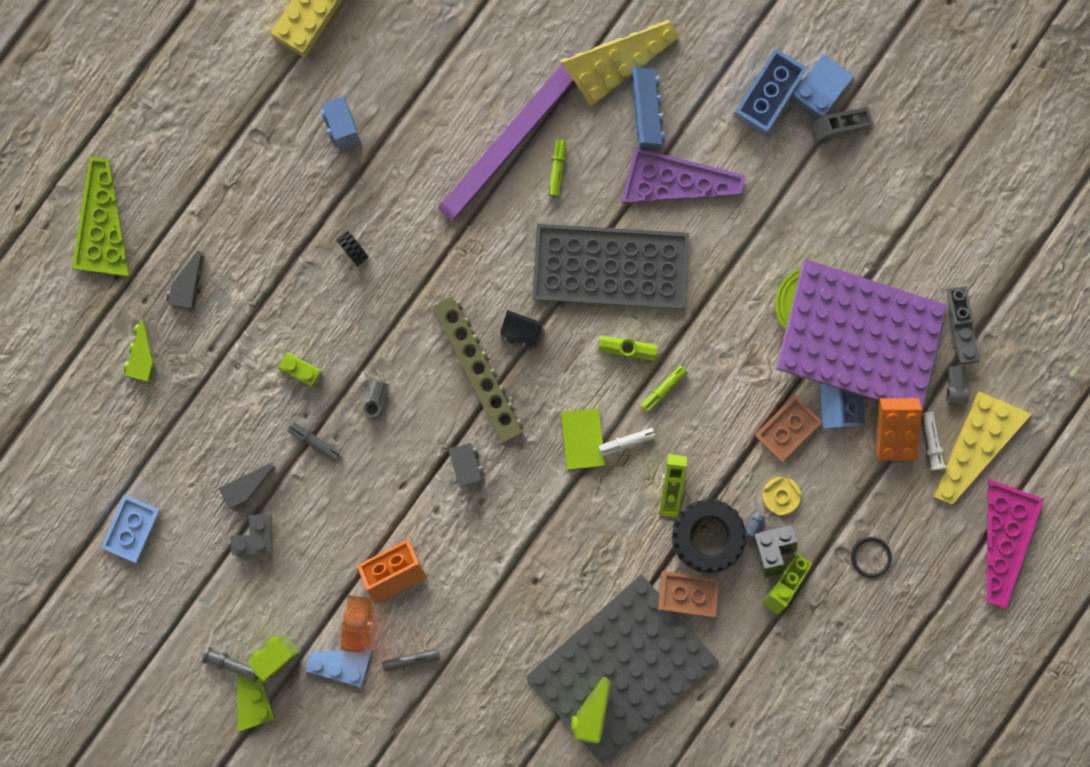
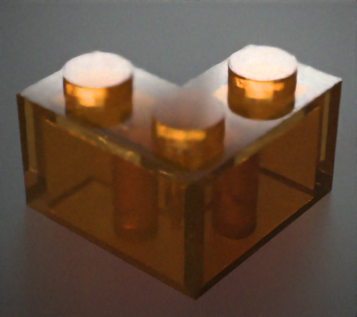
[341,595,375,653]

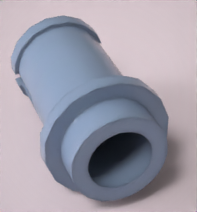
[746,512,766,537]

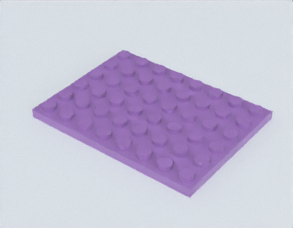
[776,259,947,410]

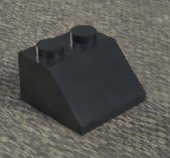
[500,310,544,350]

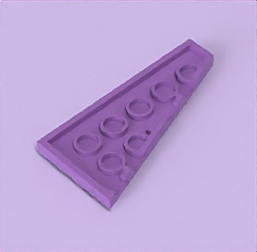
[621,147,746,203]

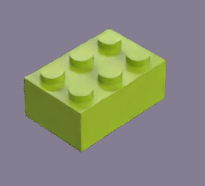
[247,635,300,681]

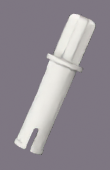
[599,428,656,456]

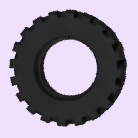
[671,499,747,573]

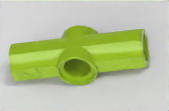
[598,336,657,361]

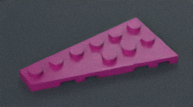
[986,479,1044,608]

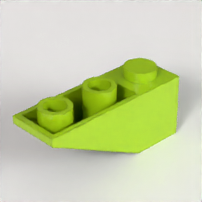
[124,320,156,383]
[762,553,812,615]

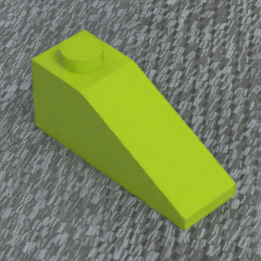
[659,454,687,518]

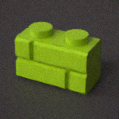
[278,352,323,389]

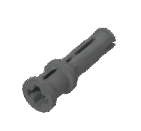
[202,647,259,681]

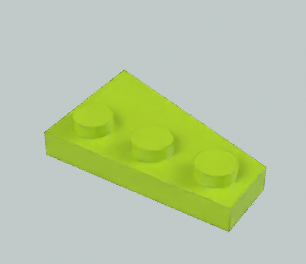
[237,673,275,732]

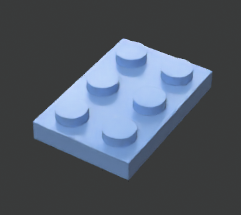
[101,494,161,563]

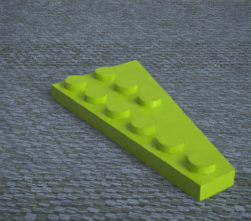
[72,156,130,277]

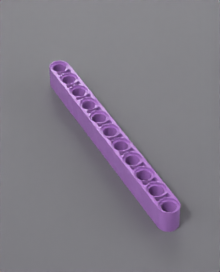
[438,54,574,221]

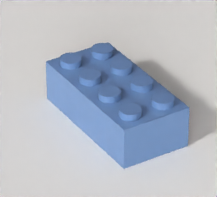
[733,48,807,136]

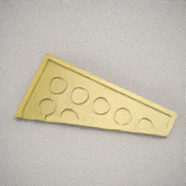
[560,20,680,106]
[933,391,1032,505]

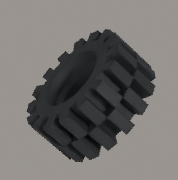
[336,231,369,267]

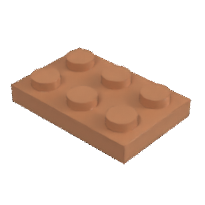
[754,395,823,463]
[658,571,719,618]

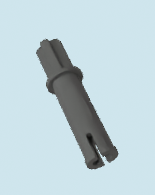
[287,422,341,462]
[382,648,440,672]

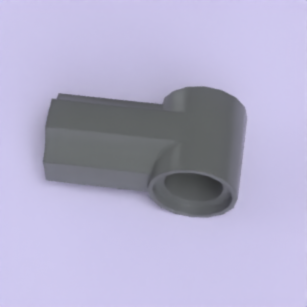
[946,366,969,404]
[364,380,389,420]

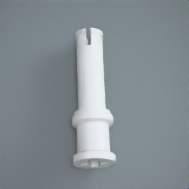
[922,412,947,471]

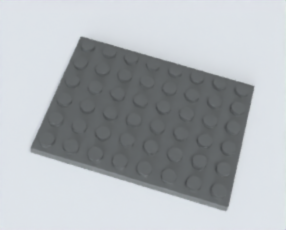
[526,574,719,765]

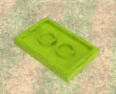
[561,408,605,470]

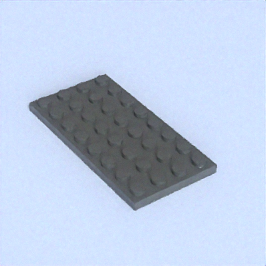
[532,224,689,309]

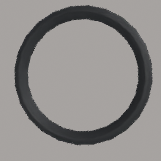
[851,537,892,578]

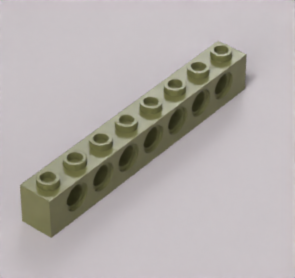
[432,296,524,444]

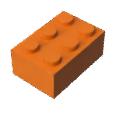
[875,398,922,461]

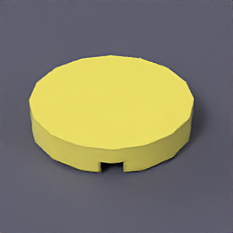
[762,477,801,515]

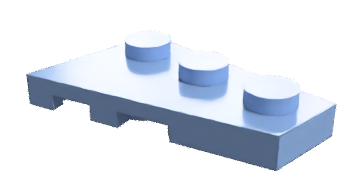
[305,649,372,687]

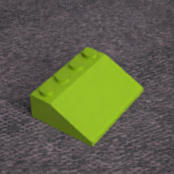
[571,677,609,743]

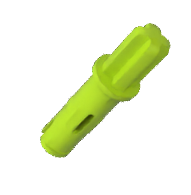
[548,140,567,197]
[641,365,688,412]

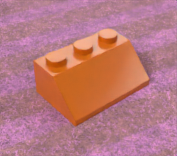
[357,539,427,605]

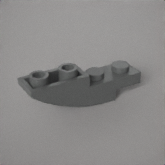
[947,286,980,365]

